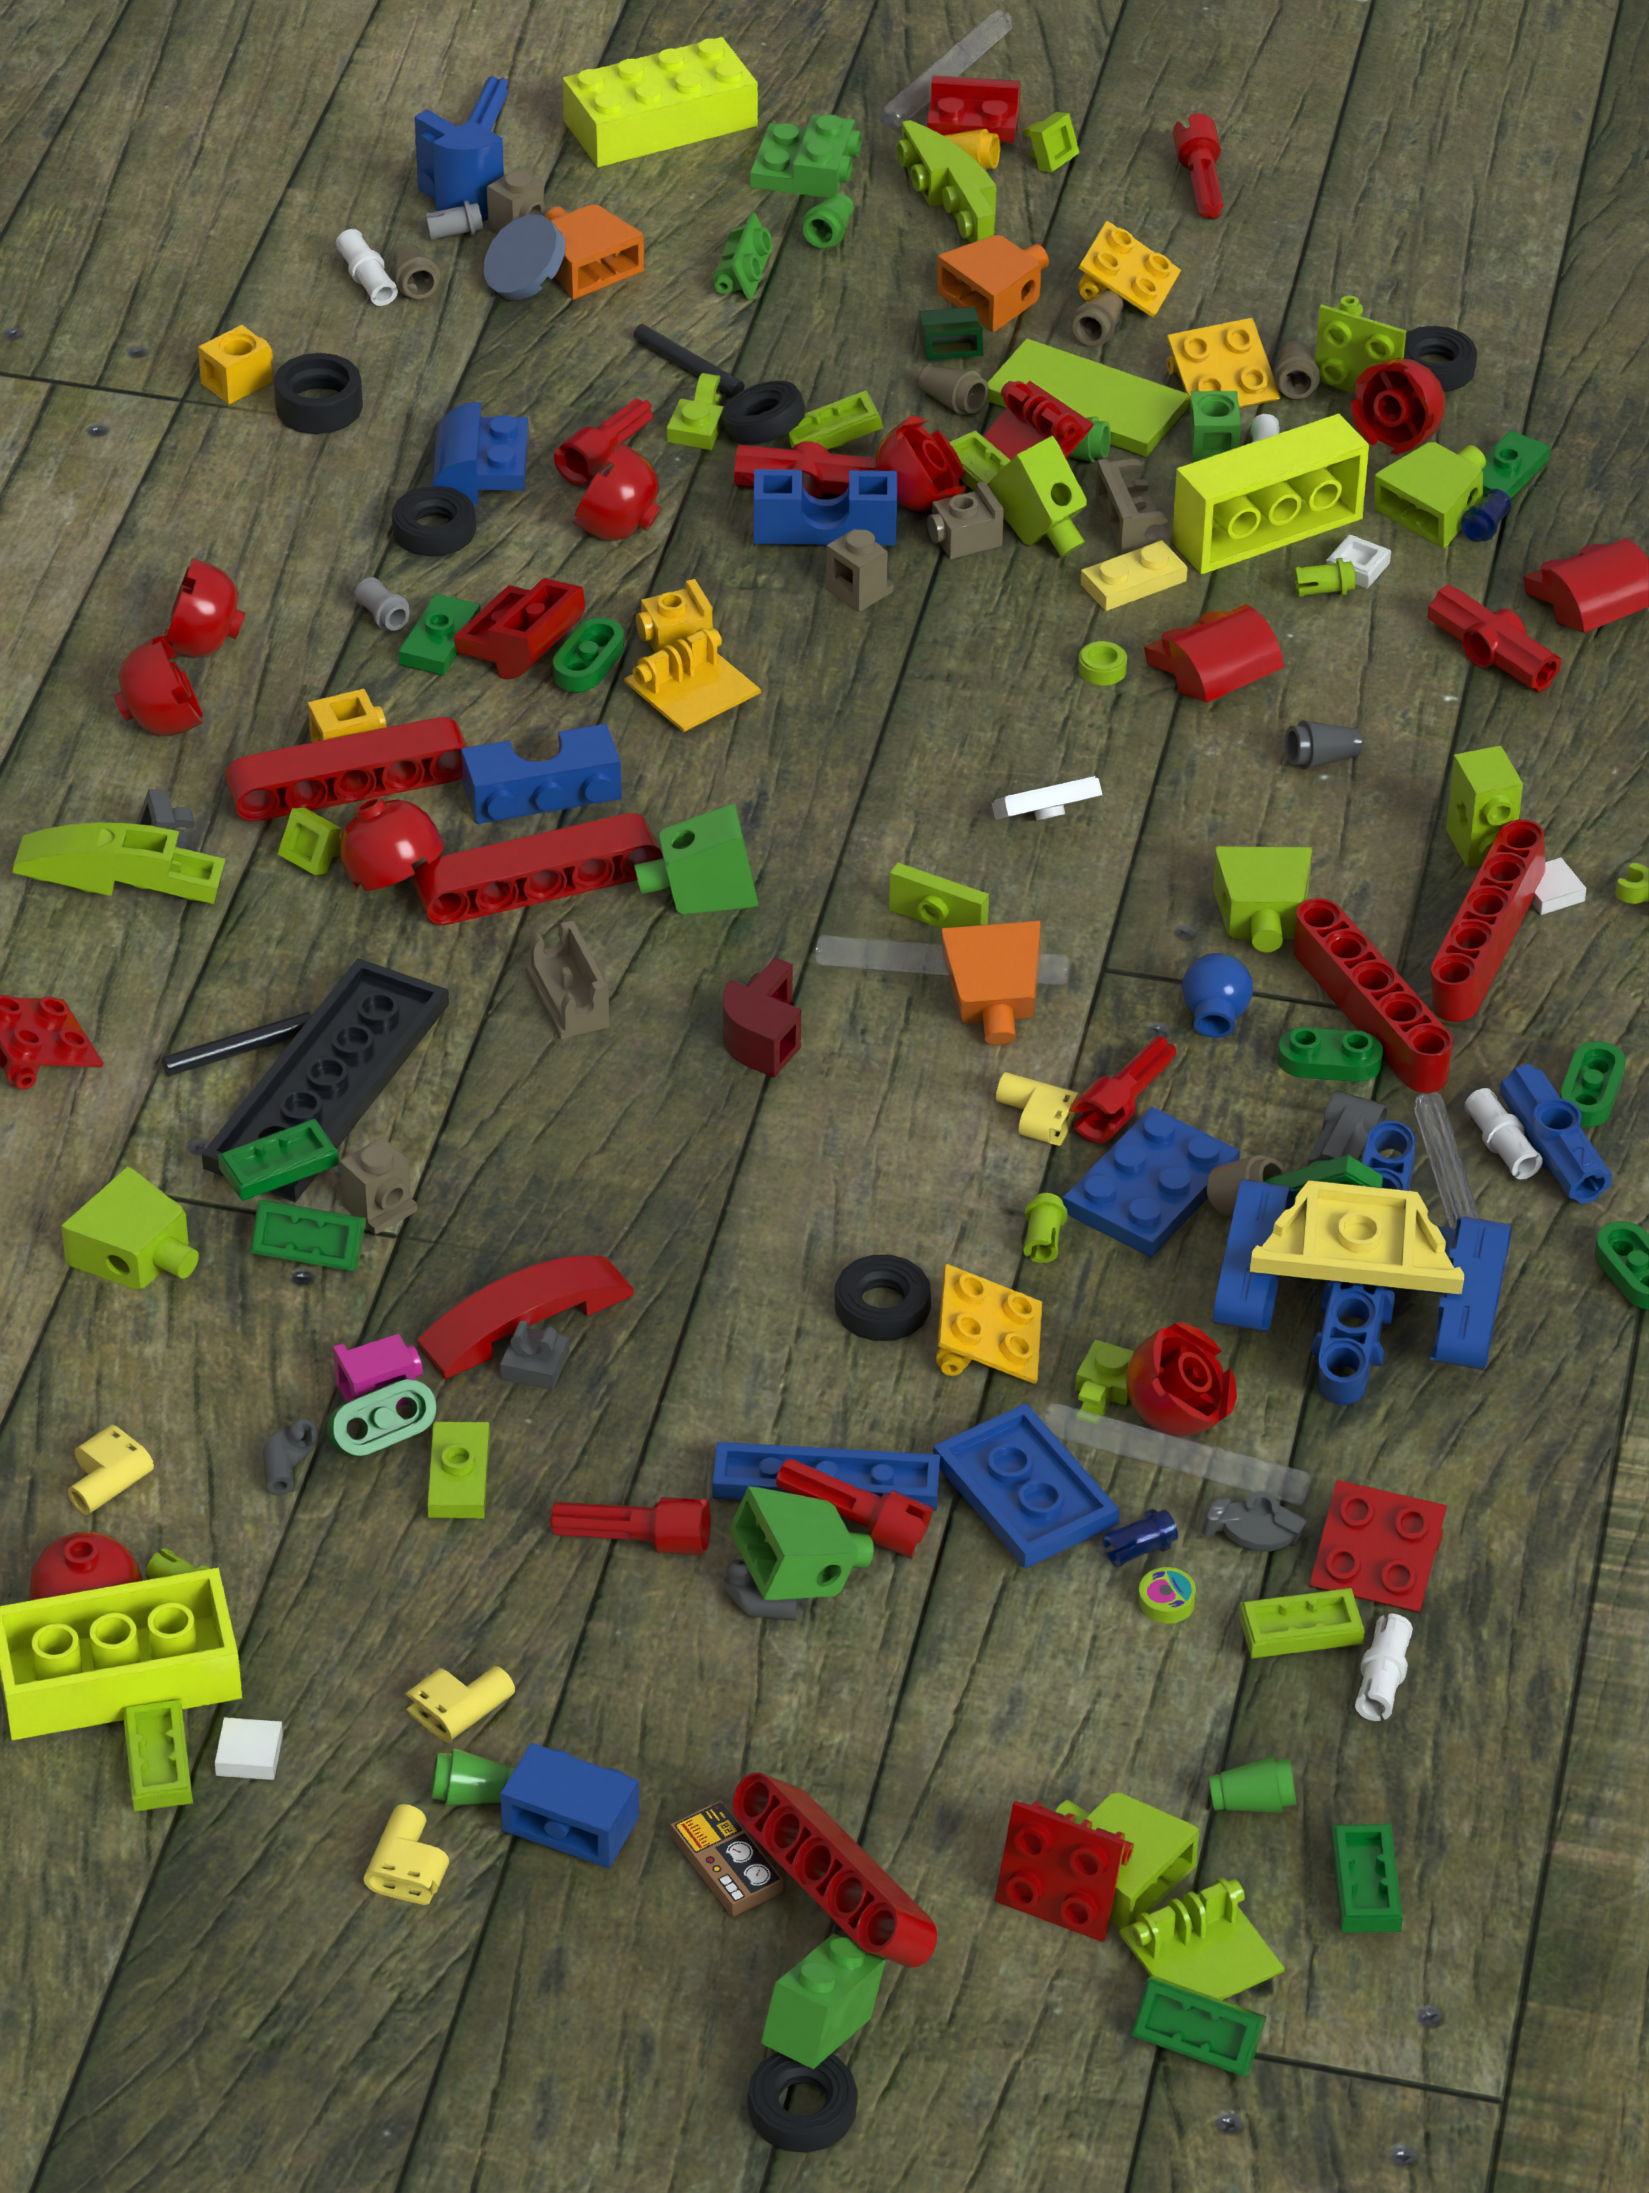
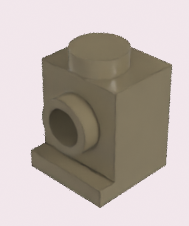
[487,167,545,235]
[927,482,1004,559]
[826,529,894,612]
[340,1137,418,1235]

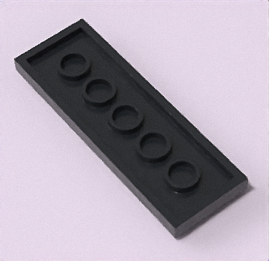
[202,958,449,1203]

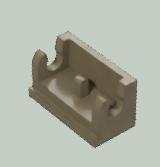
[1096,459,1172,555]
[526,920,609,1040]

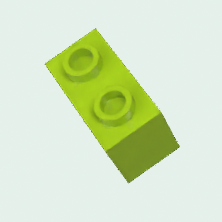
[1446,745,1523,868]

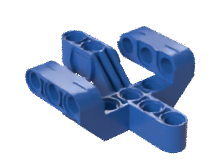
[1213,1121,1512,1405]

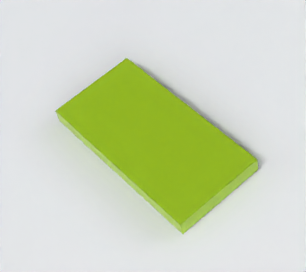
[986,338,1190,457]

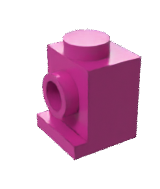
[333,1334,423,1408]

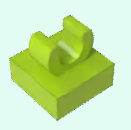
[1023,112,1080,172]
[277,807,342,875]

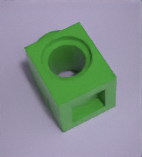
[1188,391,1241,463]

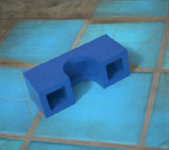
[754,469,897,546]
[461,724,622,824]

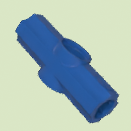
[1500,1063,1612,1205]

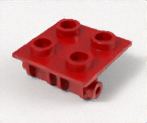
[983,380,1094,460]
[0,995,104,1090]
[1309,1480,1447,1613]
[994,1801,1134,1942]

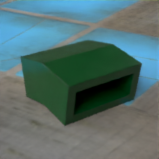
[919,307,983,360]

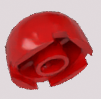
[1351,358,1445,454]
[875,416,966,513]
[573,444,662,541]
[163,557,245,658]
[114,634,204,736]
[340,797,444,891]
[1126,1322,1237,1436]
[29,1531,143,1601]

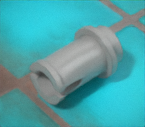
[425,200,483,241]
[355,577,410,631]

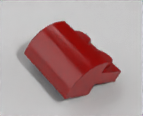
[927,75,1021,143]
[1523,538,1649,633]
[453,578,585,679]
[1144,604,1284,703]

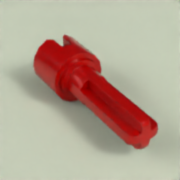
[1173,113,1224,219]
[554,398,654,485]
[1069,1036,1176,1143]
[775,1459,934,1560]
[550,1497,711,1555]

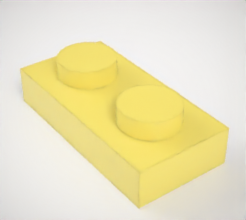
[1080,540,1187,611]

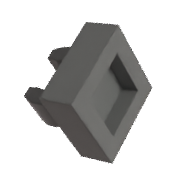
[136,789,195,848]
[500,1321,570,1390]

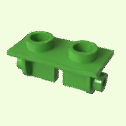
[712,212,772,301]

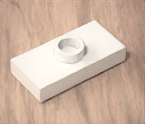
[991,776,1102,821]

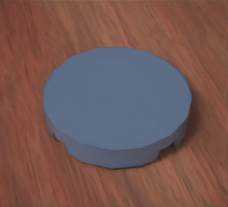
[483,214,565,300]

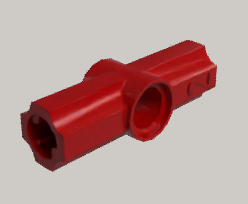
[734,441,876,499]
[1427,584,1561,693]

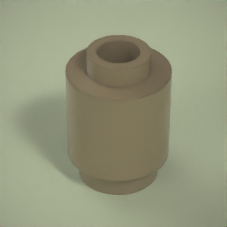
[1207,1155,1286,1217]

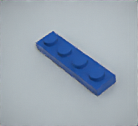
[712,1442,940,1511]

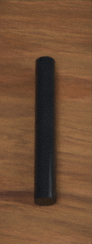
[633,324,745,397]
[162,1011,312,1077]

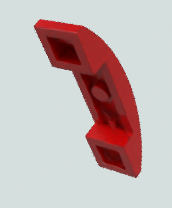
[417,1255,634,1379]

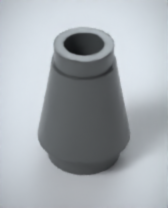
[1285,720,1362,770]

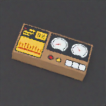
[671,1800,783,1918]

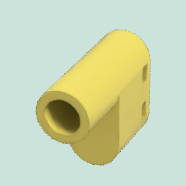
[996,1072,1080,1146]
[68,1425,154,1516]
[405,1666,515,1743]
[363,1804,449,1905]

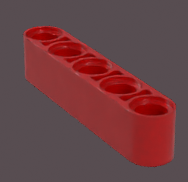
[224,717,468,822]
[412,813,663,925]
[1431,819,1546,1022]
[1293,898,1453,1093]
[732,1772,937,1968]

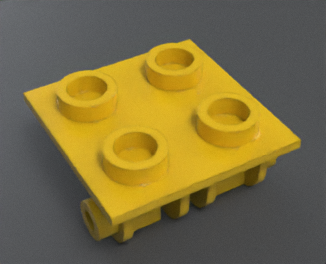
[1078,221,1181,318]
[1166,317,1281,408]
[624,628,761,732]
[936,1263,1042,1384]

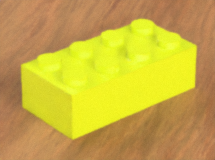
[562,37,758,168]
[1172,414,1369,575]
[0,1567,242,1740]

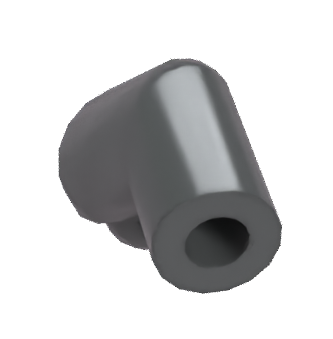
[263,1418,318,1496]
[724,1559,798,1621]

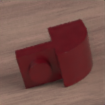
[723,957,801,1078]

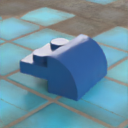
[414,109,504,221]
[431,402,529,505]

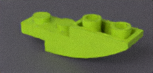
[896,120,997,244]
[12,822,225,904]

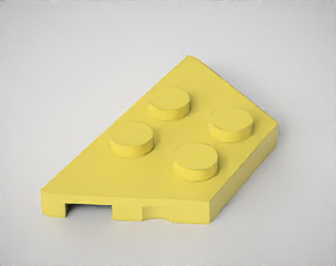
[1250,1180,1464,1294]

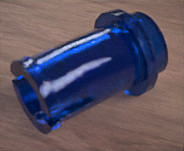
[1461,489,1512,542]
[1102,1508,1178,1568]

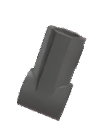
[1307,1090,1388,1167]

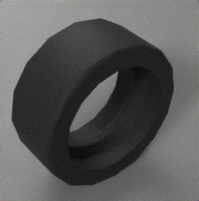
[273,353,363,434]

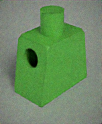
[635,803,759,914]
[728,1486,874,1600]

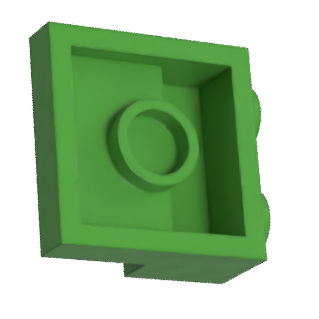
[750,114,862,198]

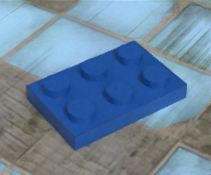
[1063,1107,1240,1257]
[933,1403,1119,1569]

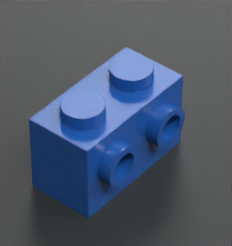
[500,1743,639,1869]

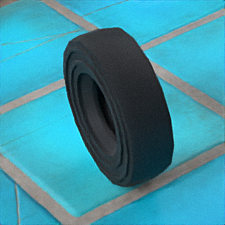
[1404,325,1478,392]
[722,380,805,445]
[392,486,476,556]
[834,1254,931,1341]
[747,2052,858,2153]

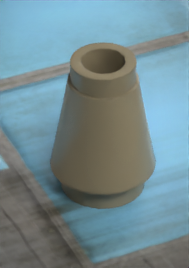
[394,243,440,299]
[1072,290,1123,346]
[1274,341,1320,399]
[919,365,988,415]

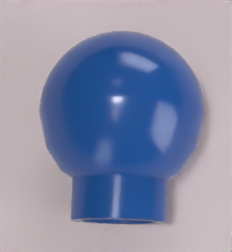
[1182,953,1253,1038]

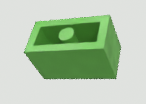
[761,1933,886,2069]

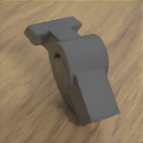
[1202,1491,1307,1551]

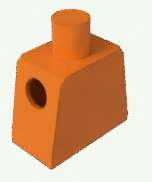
[544,204,644,300]
[937,235,1049,332]
[942,921,1041,1045]

